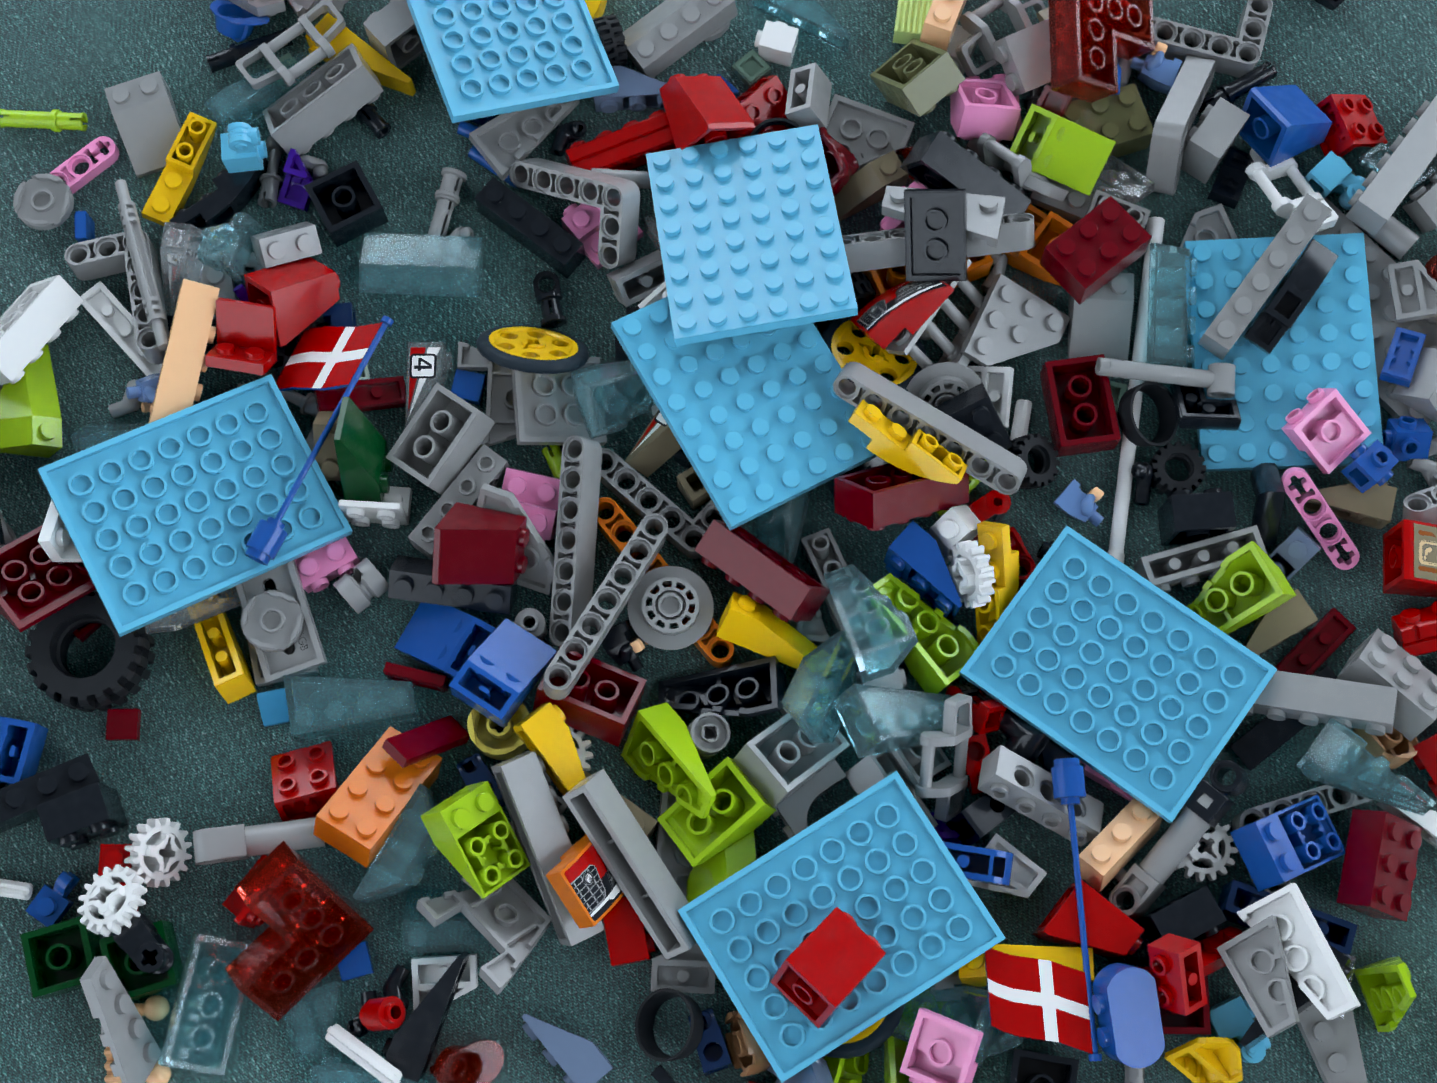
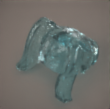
[197,212,267,288]

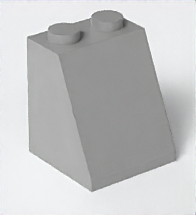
[993,12,1085,97]

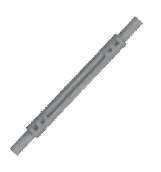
[115,179,168,351]

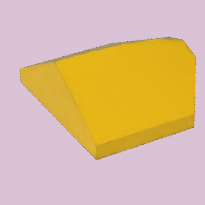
[1164,1037,1243,1083]

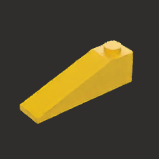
[305,13,416,96]
[716,592,835,682]
[188,594,257,704]
[512,702,586,795]
[958,944,1095,987]

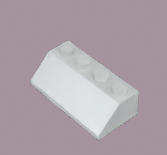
[0,275,84,385]

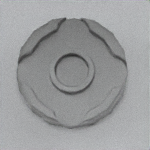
[13,173,74,230]
[240,590,305,652]

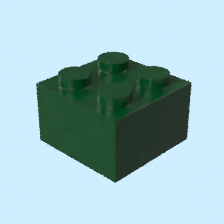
[20,916,102,999]
[99,920,187,1002]

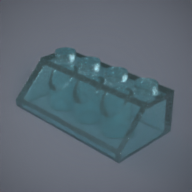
[359,232,483,298]
[1147,243,1197,368]

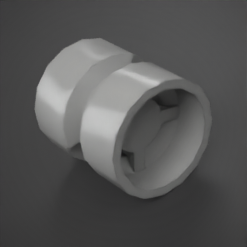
[333,557,389,615]
[687,712,731,760]

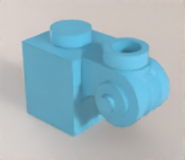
[220,122,267,173]
[1304,150,1366,210]
[1210,996,1271,1064]

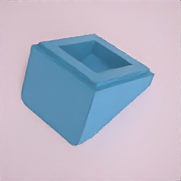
[256,688,295,727]

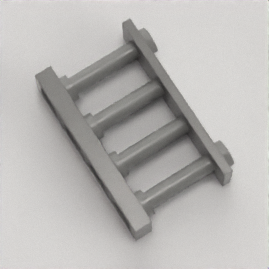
[885,258,985,390]

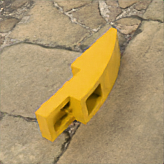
[141,112,217,229]
[848,399,968,484]
[975,521,1019,644]

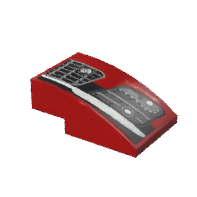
[850,281,955,349]

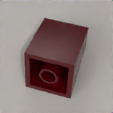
[432,502,530,584]

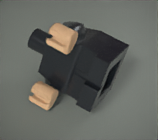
[601,618,648,672]

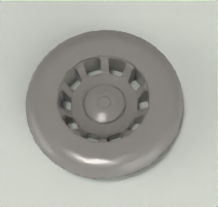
[904,362,983,430]
[627,566,714,650]

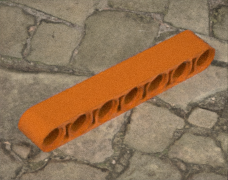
[597,497,734,668]

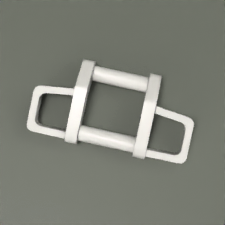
[1245,148,1339,233]

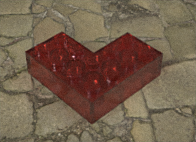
[1048,0,1155,103]
[225,841,374,1022]

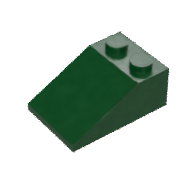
[334,397,394,502]

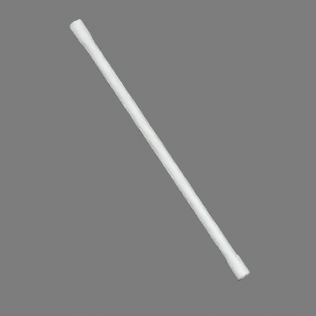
[1107,216,1165,564]

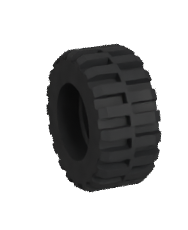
[25,591,155,712]

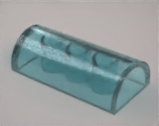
[158,933,257,1076]

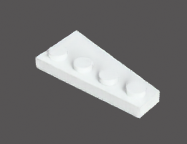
[1236,883,1361,1020]

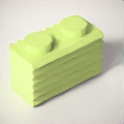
[893,0,933,44]

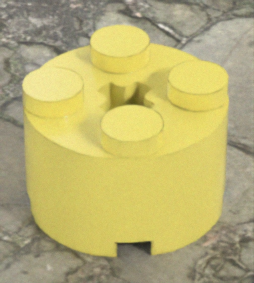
[467,703,530,760]

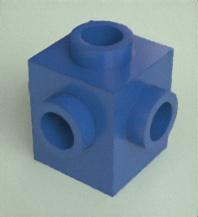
[1382,416,1433,461]
[1341,439,1399,493]

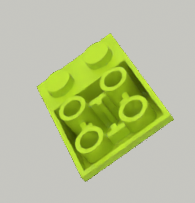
[1010,103,1116,196]
[420,781,531,899]

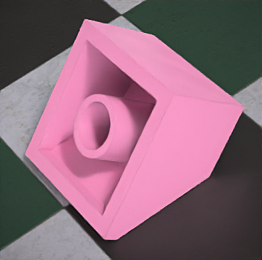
[950,79,1021,142]

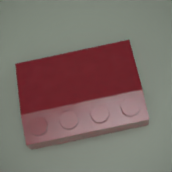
[0,525,96,633]

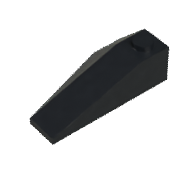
[658,656,788,717]

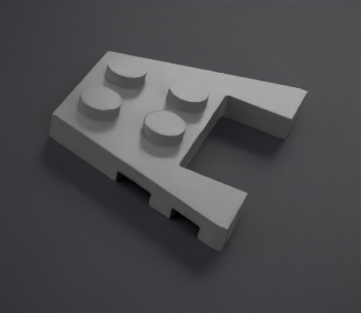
[457,342,516,450]
[416,878,552,995]

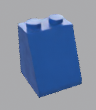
[1239,85,1332,167]

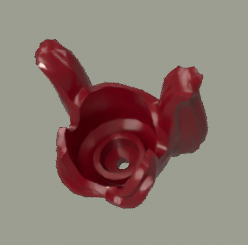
[819,127,859,196]

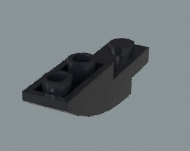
[169,158,268,241]
[1244,239,1338,354]

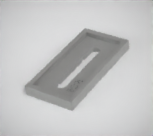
[236,560,328,684]

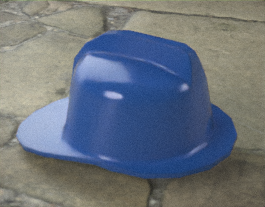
[210,0,270,42]

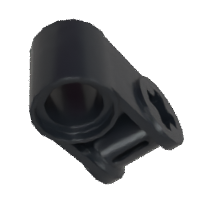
[112,912,175,974]

